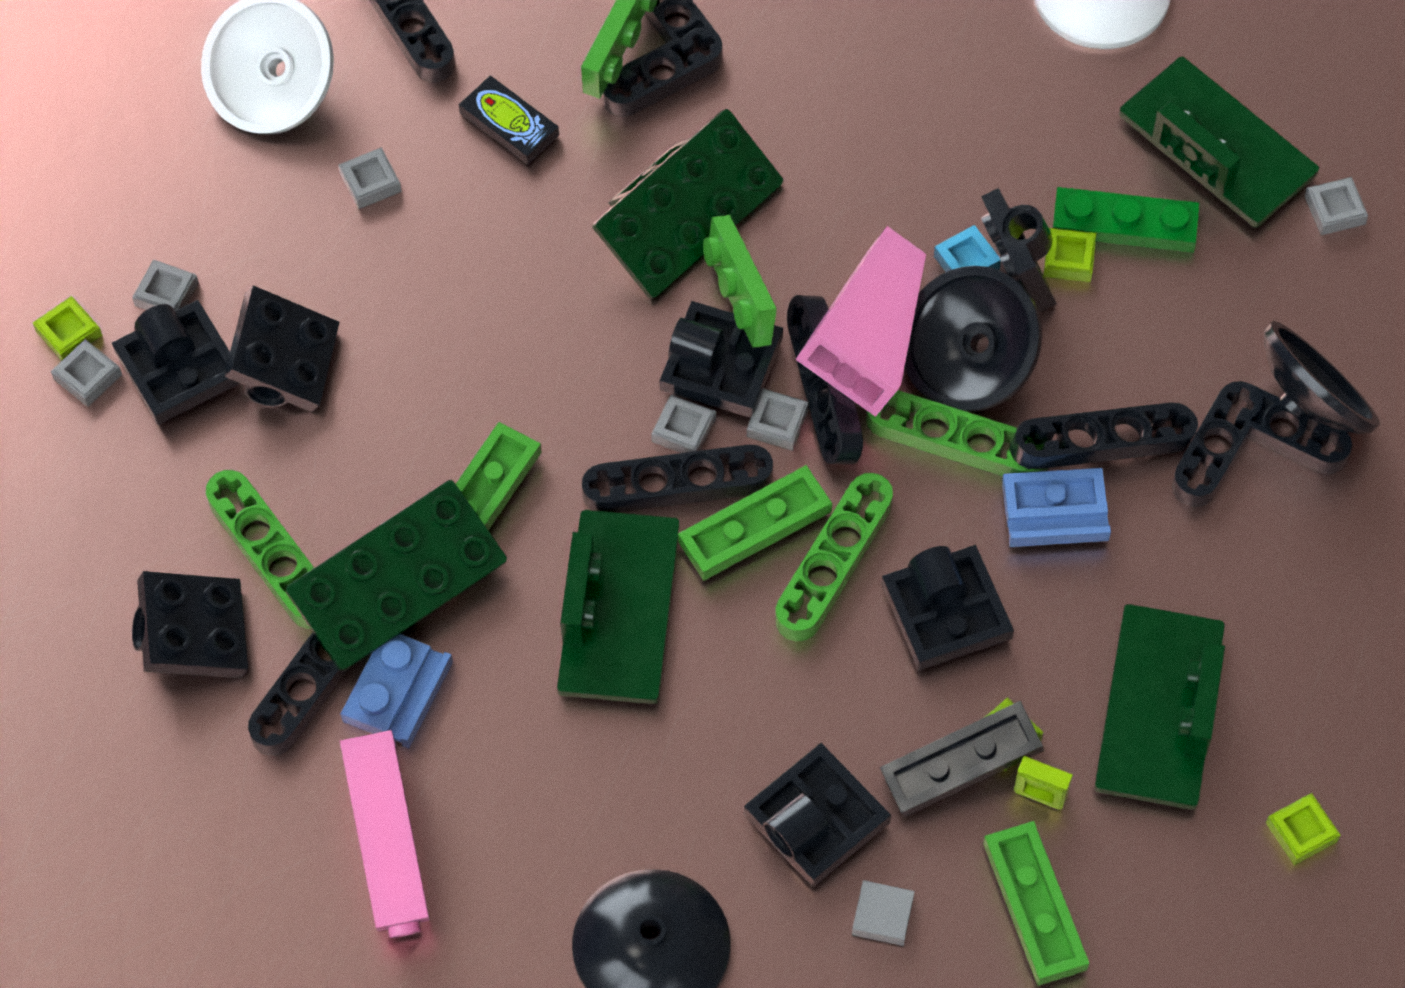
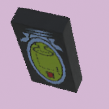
[458,75,559,165]

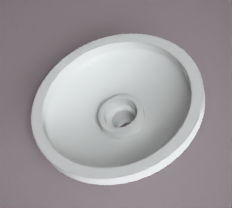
[201,0,334,134]
[1034,0,1170,49]

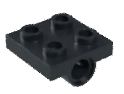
[981,188,1057,312]
[224,285,340,412]
[111,300,240,425]
[659,301,783,418]
[881,545,1014,671]
[132,571,248,678]
[744,743,891,887]

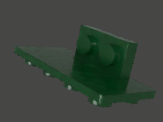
[1119,56,1319,227]
[592,109,783,298]
[286,480,507,671]
[557,510,680,704]
[1094,604,1225,810]

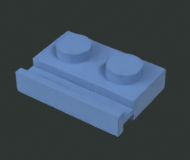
[1002,468,1111,547]
[340,634,453,748]

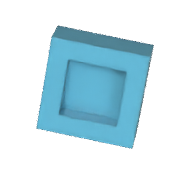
[934,225,1001,272]

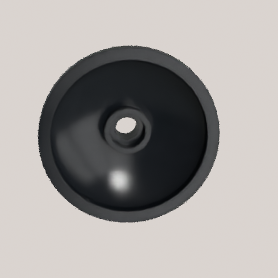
[904,266,1042,412]
[1264,321,1380,434]
[572,869,731,988]

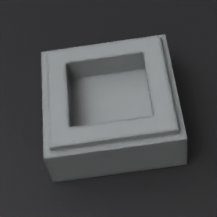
[338,147,402,209]
[1304,177,1368,235]
[132,259,199,311]
[51,339,122,407]
[747,388,809,451]
[651,394,716,453]
[852,880,915,946]

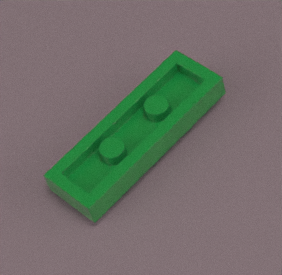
[1052,187,1199,253]

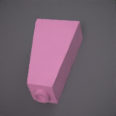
[795,226,926,417]
[340,730,430,938]

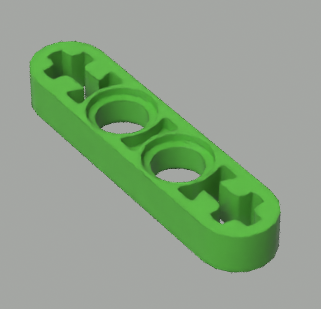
[866,390,1049,476]
[206,470,314,629]
[775,473,893,641]

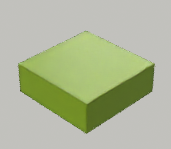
[1043,228,1096,282]
[32,296,102,361]
[1014,756,1073,810]
[1266,793,1341,866]

